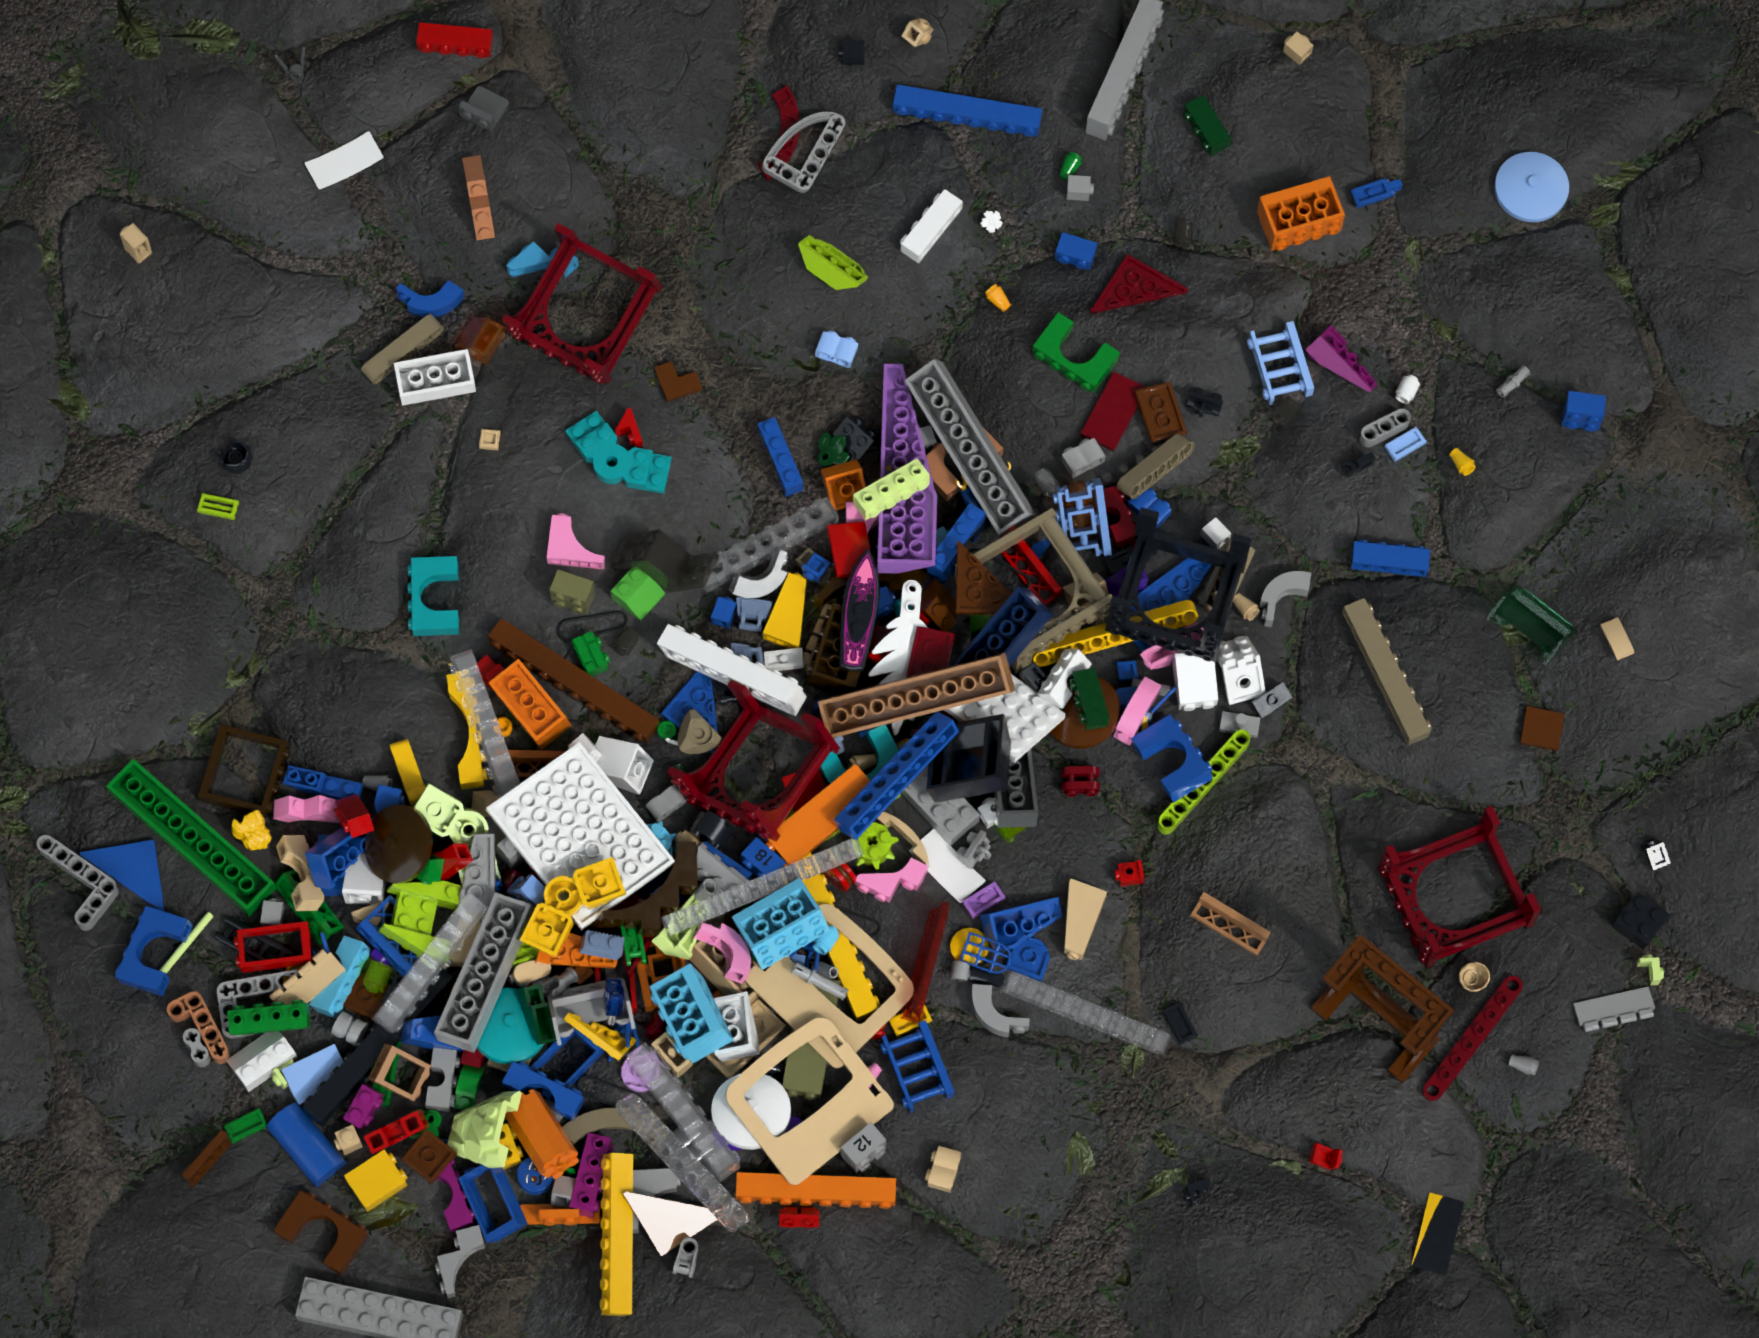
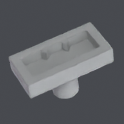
[1219,711,1261,738]

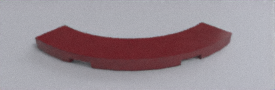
[757,85,800,181]

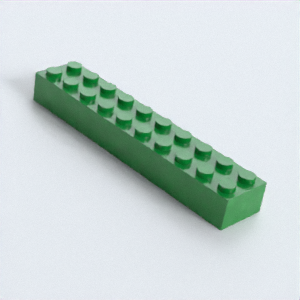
[106,759,276,917]

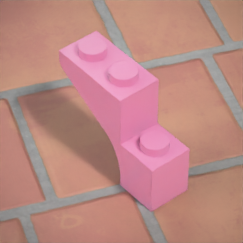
[1140,622,1204,670]
[273,795,340,823]
[855,858,928,903]

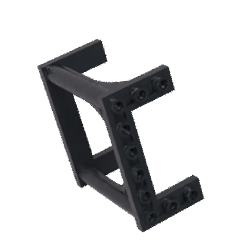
[1105,507,1252,662]

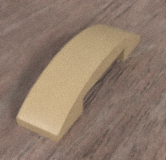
[875,812,929,867]

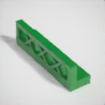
[275,870,344,945]

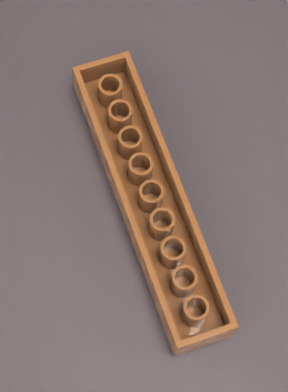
[818,653,1015,738]

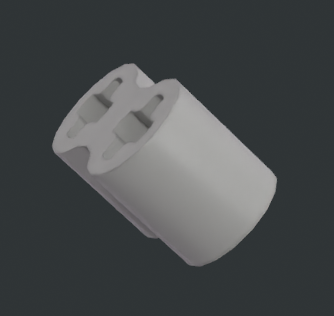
[645,785,686,822]
[183,1028,211,1067]

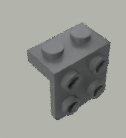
[459,86,509,132]

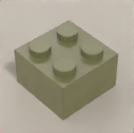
[550,569,595,615]

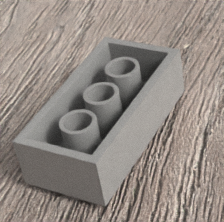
[901,765,980,846]

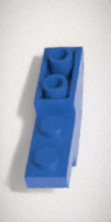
[283,765,364,800]

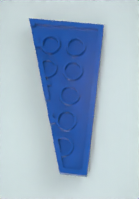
[1129,558,1212,652]

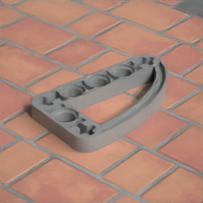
[762,112,846,193]
[217,969,302,1039]

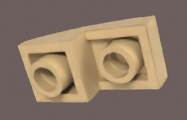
[1600,617,1635,660]

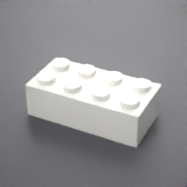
[394,349,476,406]

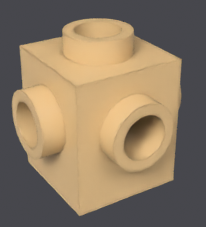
[902,18,934,47]

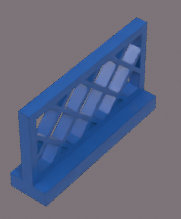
[355,895,432,984]

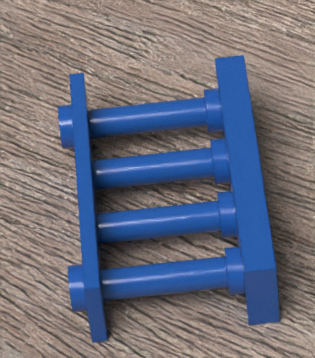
[880,1020,954,1113]

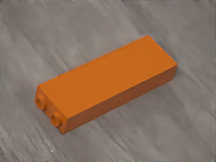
[765,764,870,869]

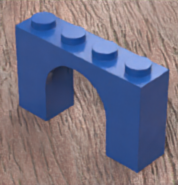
[927,503,986,585]
[1131,714,1213,803]
[115,906,193,997]

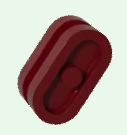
[1061,766,1100,797]

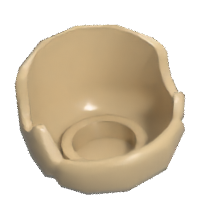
[1458,962,1490,992]

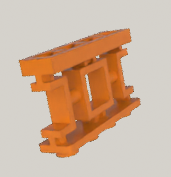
[637,942,687,1012]

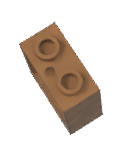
[368,1044,431,1101]

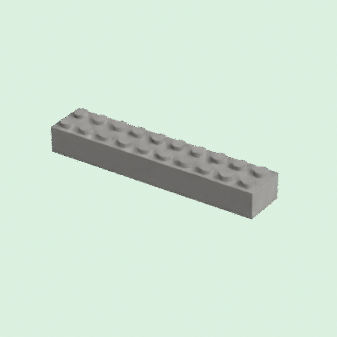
[904,359,1037,537]

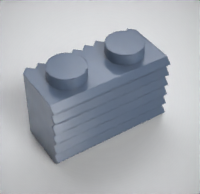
[579,930,625,960]

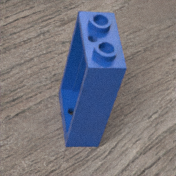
[529,1028,605,1102]
[458,1163,528,1243]

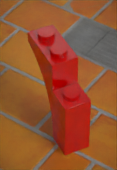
[431,843,473,881]

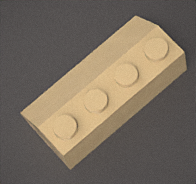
[689,941,765,1005]

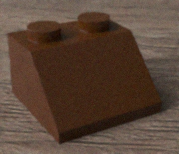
[912,578,957,632]

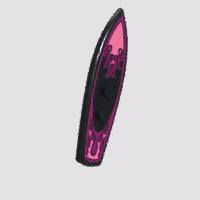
[839,549,880,671]

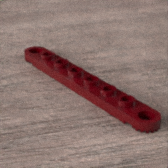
[1423,976,1523,1102]

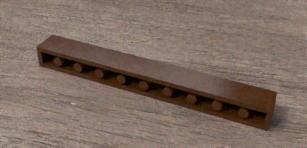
[488,618,660,744]

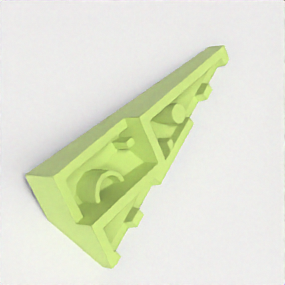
[652,882,705,960]

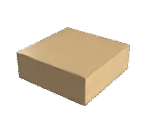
[479,429,501,451]

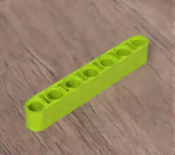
[1157,729,1250,835]

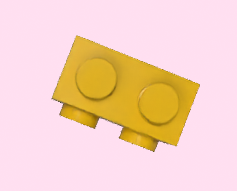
[499,1123,524,1170]

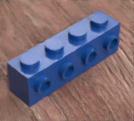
[1351,540,1430,577]

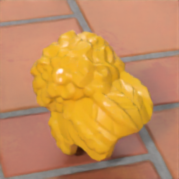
[231,810,272,851]

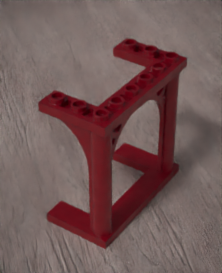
[502,223,663,385]
[667,680,840,842]
[1378,806,1541,968]

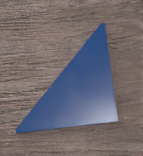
[661,672,717,754]
[80,840,165,912]

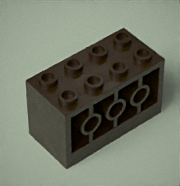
[806,604,860,695]

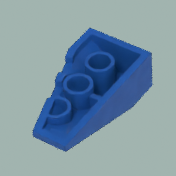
[980,897,1062,952]

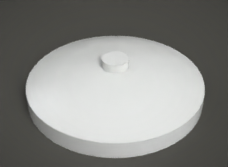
[711,1074,791,1150]

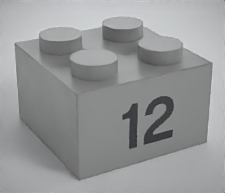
[840,1122,887,1174]

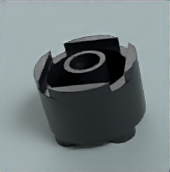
[690,808,735,850]

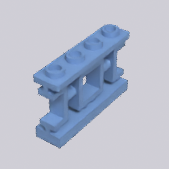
[1052,478,1112,556]

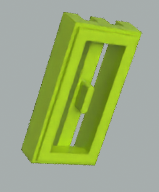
[197,493,239,520]

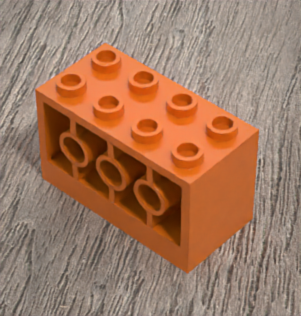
[1257,176,1345,251]
[489,659,571,750]

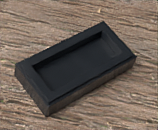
[1162,1002,1198,1045]

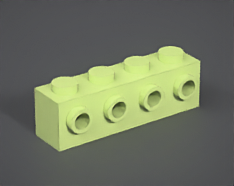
[853,458,930,520]

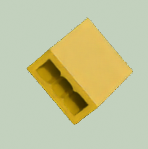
[344,1149,408,1212]

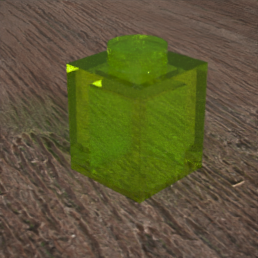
[363,960,392,993]

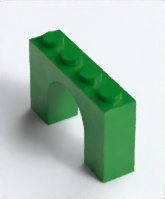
[1032,312,1120,393]

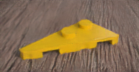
[564,1012,636,1061]

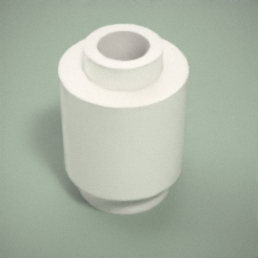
[1395,375,1420,404]

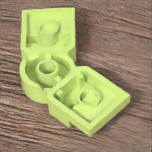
[413,783,501,888]

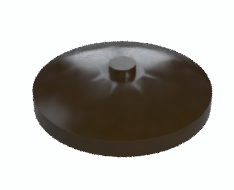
[365,805,433,883]

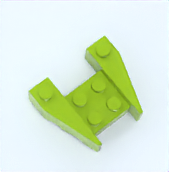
[378,881,462,965]

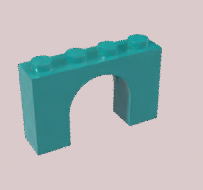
[408,556,459,636]
[819,725,899,785]

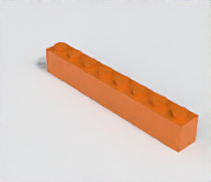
[736,1172,896,1209]

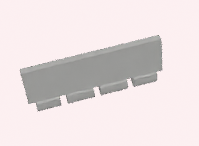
[1573,986,1655,1032]

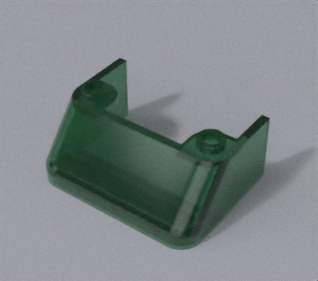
[1486,586,1577,666]

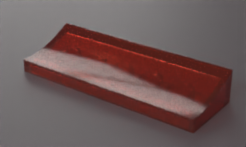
[901,901,950,1023]

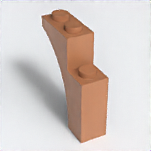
[462,155,495,240]

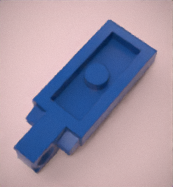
[1350,178,1403,209]

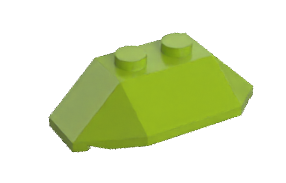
[798,235,868,290]

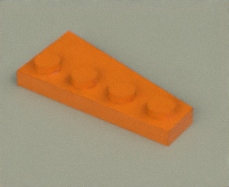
[535,933,618,968]

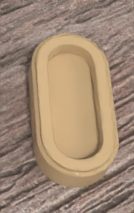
[512,959,551,984]

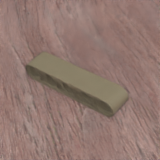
[361,314,444,384]
[1117,434,1195,499]

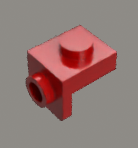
[1309,1143,1343,1170]

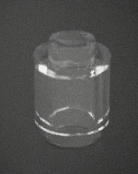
[1033,468,1060,497]

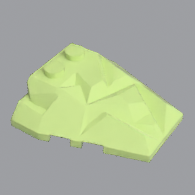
[447,1091,522,1168]

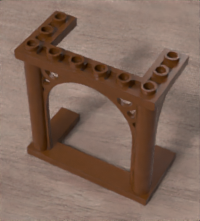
[1311,934,1454,1084]

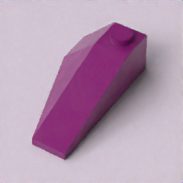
[1305,325,1377,393]

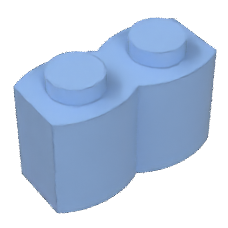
[815,331,858,368]

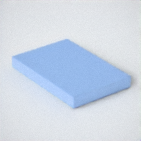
[281,1044,344,1105]

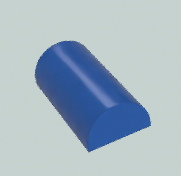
[267,1102,347,1188]

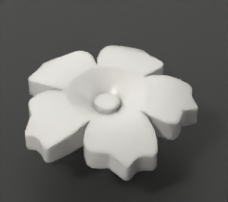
[980,211,1002,233]

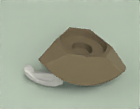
[665,709,723,754]

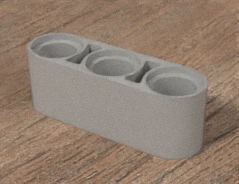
[1359,409,1411,448]

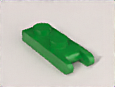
[620,926,646,966]

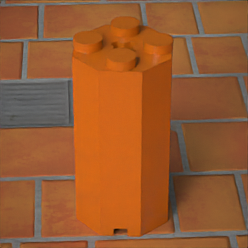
[505,1089,579,1179]

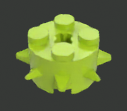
[846,822,899,870]

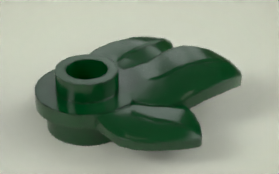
[817,432,850,467]

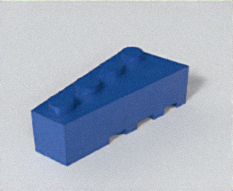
[305,818,373,890]

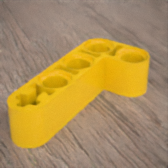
[389,738,426,807]

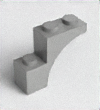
[435,1225,485,1298]

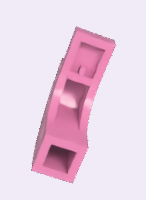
[1113,677,1162,746]
[694,922,751,984]

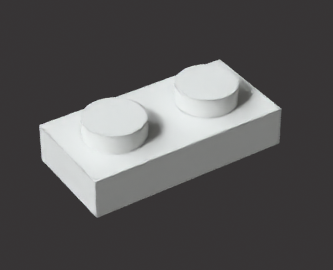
[764,648,804,671]

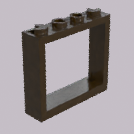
[198,725,291,818]

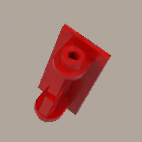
[779,1207,819,1228]

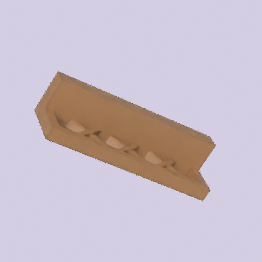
[1190,892,1271,956]

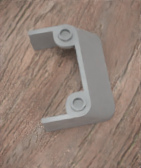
[547,978,636,1046]

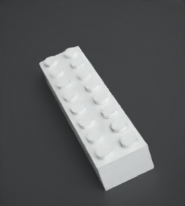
[657,624,806,717]

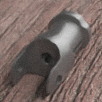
[542,967,579,997]

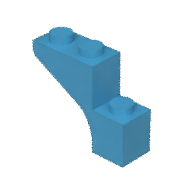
[506,241,579,278]

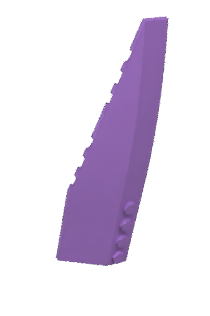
[878,364,937,574]

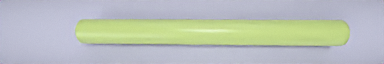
[159,912,214,974]

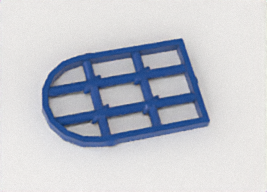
[960,932,1012,974]

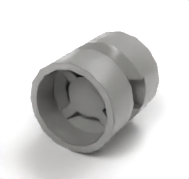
[331,1011,368,1046]

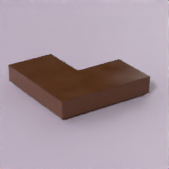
[654,361,702,402]

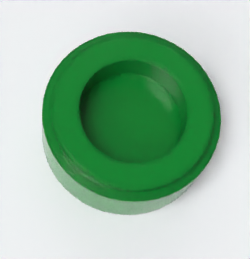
[657,721,677,741]

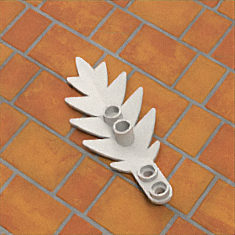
[868,580,928,736]

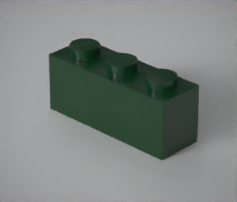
[1183,95,1231,156]
[1069,668,1110,731]

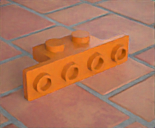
[520,1204,600,1226]

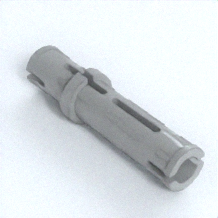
[791,962,849,1000]

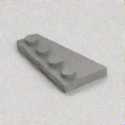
[456,834,496,913]

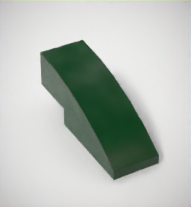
[517,984,557,1045]

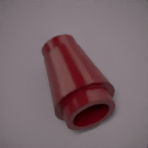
[645,1010,666,1041]

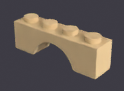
[276,835,324,911]

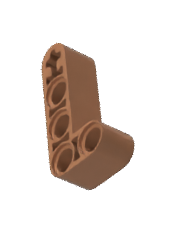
[167,992,230,1064]

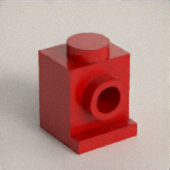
[1114,860,1144,887]

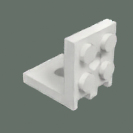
[1217,636,1266,705]

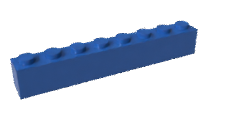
[893,85,1042,137]

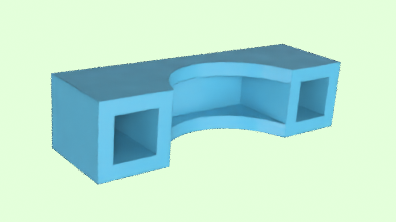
[309,936,371,1019]

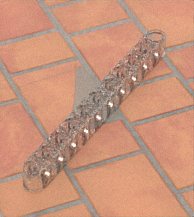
[661,838,864,936]

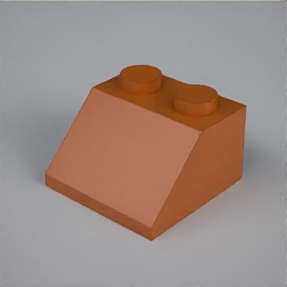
[821,459,866,512]

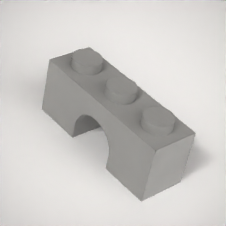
[425,1048,461,1112]

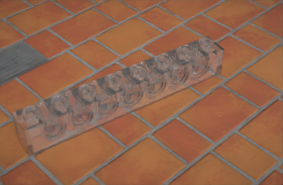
[695,497,838,593]

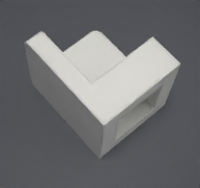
[1201,518,1231,549]

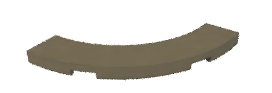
[562,1108,671,1146]

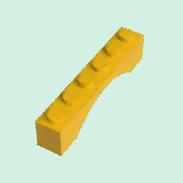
[447,672,487,790]

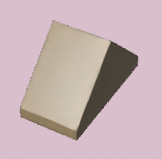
[351,900,391,927]

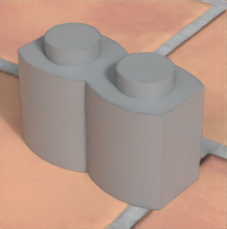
[1061,438,1106,478]

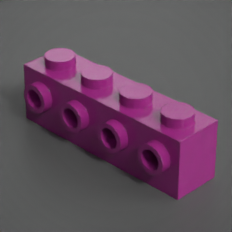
[569,1133,614,1218]

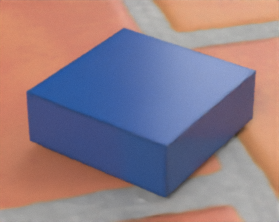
[1116,660,1138,682]

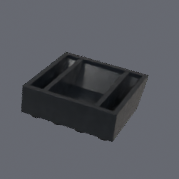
[926,714,1011,803]

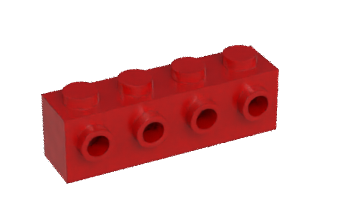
[416,22,493,58]

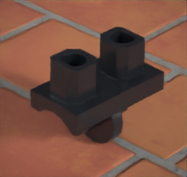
[1186,387,1223,418]

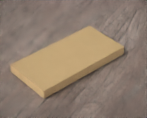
[706,998,786,1079]

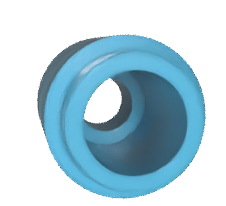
[813,925,839,955]

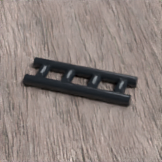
[214,916,296,973]

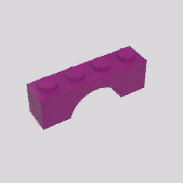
[436,1160,476,1234]

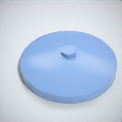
[1494,152,1569,222]

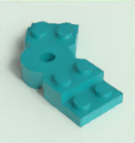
[565,411,672,494]

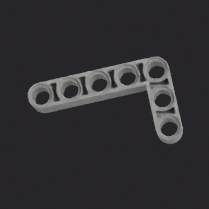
[36,835,119,931]

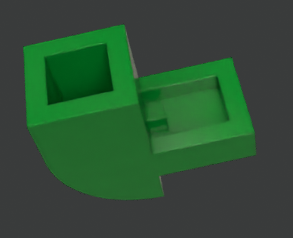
[454,1064,484,1110]

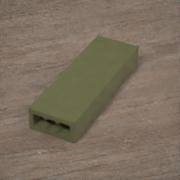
[782,979,841,1101]

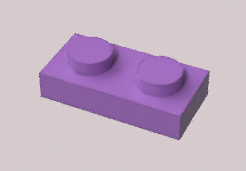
[962,881,1005,919]

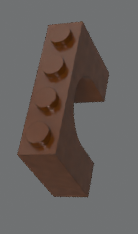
[274,1190,369,1276]

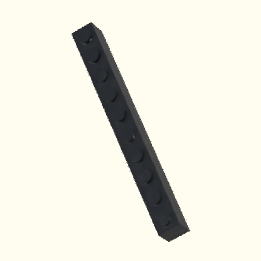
[303,963,453,1127]

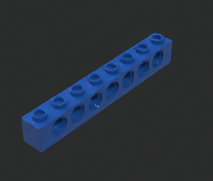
[834,711,959,840]

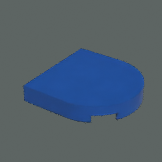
[1006,937,1050,982]

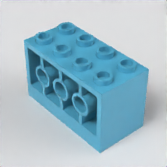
[732,878,830,970]
[649,963,734,1063]

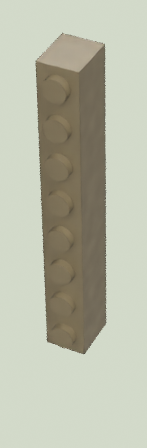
[1342,598,1432,746]

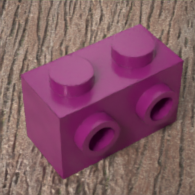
[343,1084,385,1129]

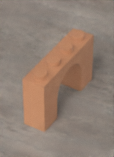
[926,428,1003,502]

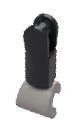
[949,961,1005,987]

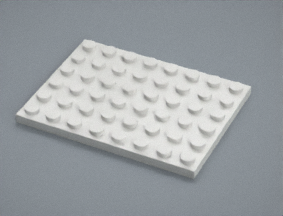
[486,742,675,930]

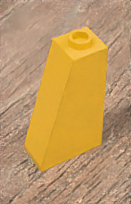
[763,573,806,649]

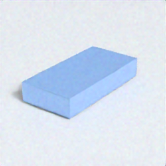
[1384,427,1427,462]

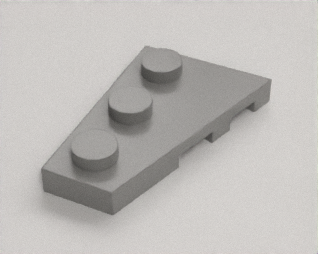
[697,843,750,900]

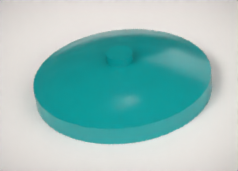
[477,988,544,1064]

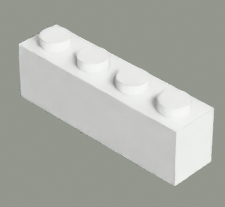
[900,189,963,264]

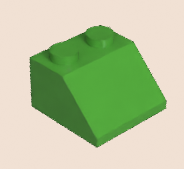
[611,564,665,622]

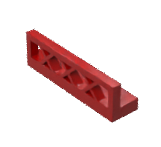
[1000,540,1062,606]

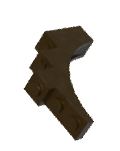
[813,555,934,610]
[598,841,698,937]

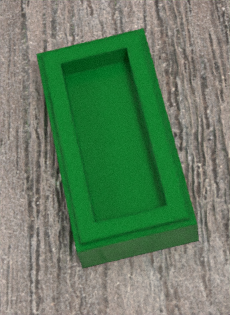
[223,1108,268,1144]

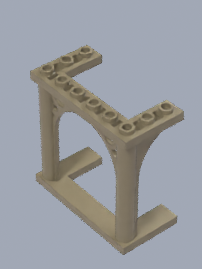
[954,508,1112,676]

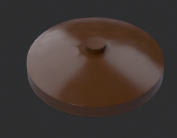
[1050,677,1121,749]

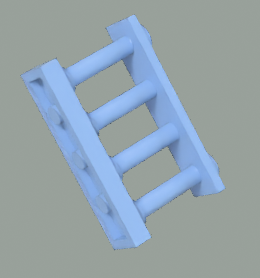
[1247,321,1314,406]

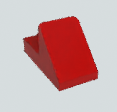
[615,408,643,448]

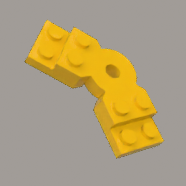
[520,857,626,958]

